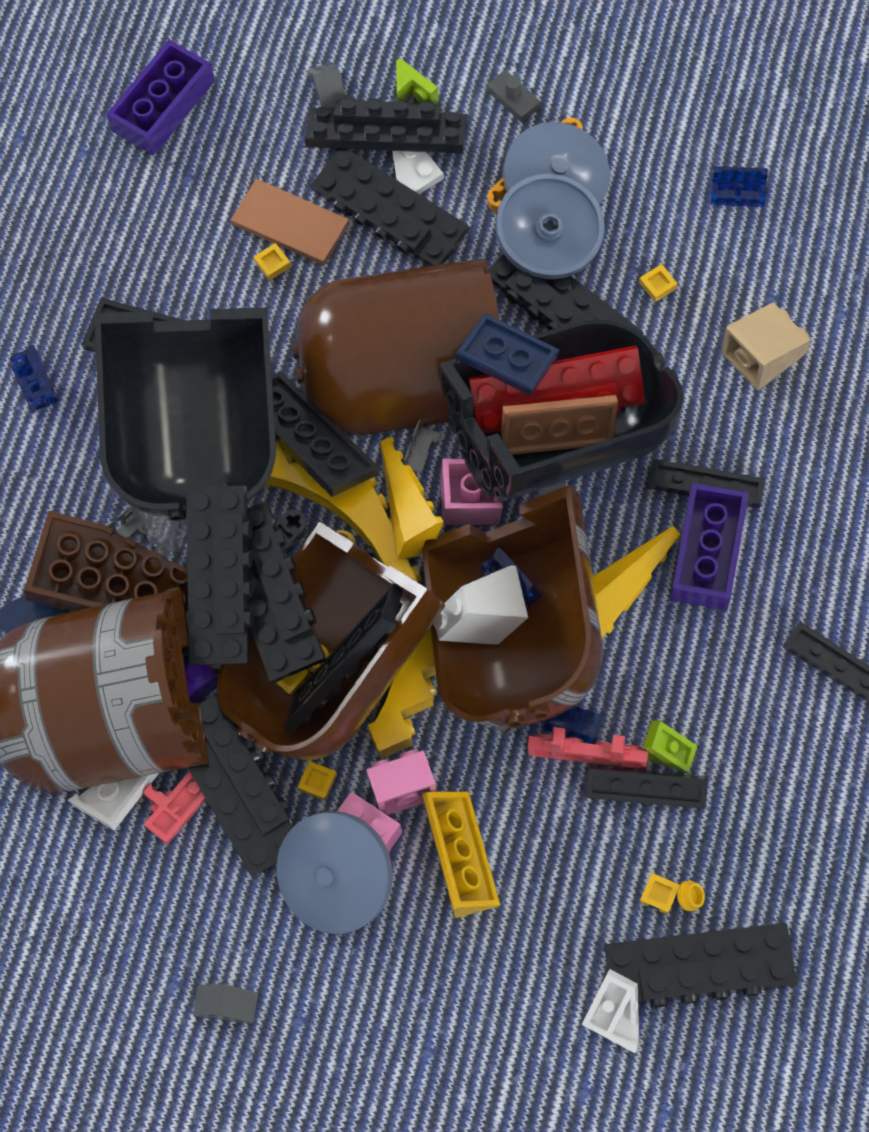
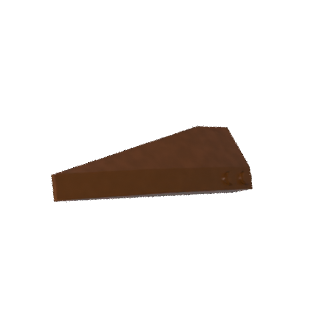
[24,511,188,612]

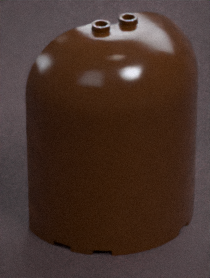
[292,259,499,435]
[216,522,446,760]

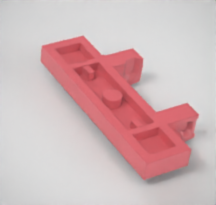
[528,727,648,770]
[143,771,206,845]

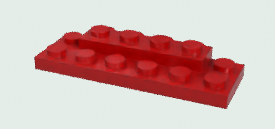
[468,346,645,434]

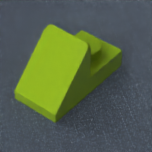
[396,58,439,104]
[643,720,697,773]

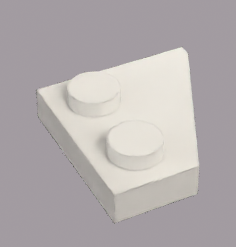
[392,151,444,194]
[582,969,639,1053]

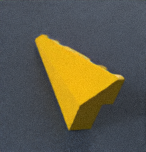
[380,437,443,559]
[593,526,682,638]

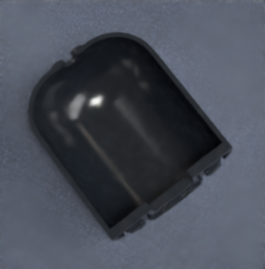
[95,307,276,521]
[439,320,684,502]

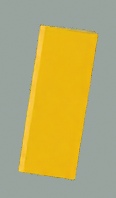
[422,792,500,918]

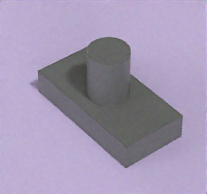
[486,69,541,123]

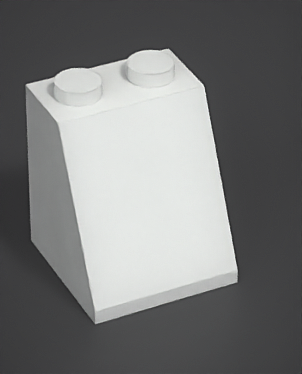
[433,565,528,645]

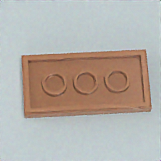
[230,179,350,266]
[501,395,618,455]

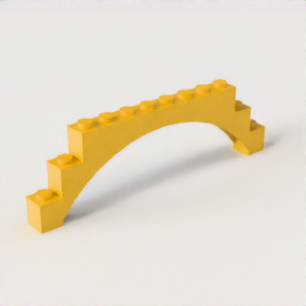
[264,442,436,759]

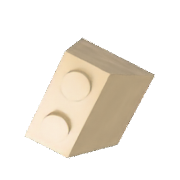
[721,302,811,391]

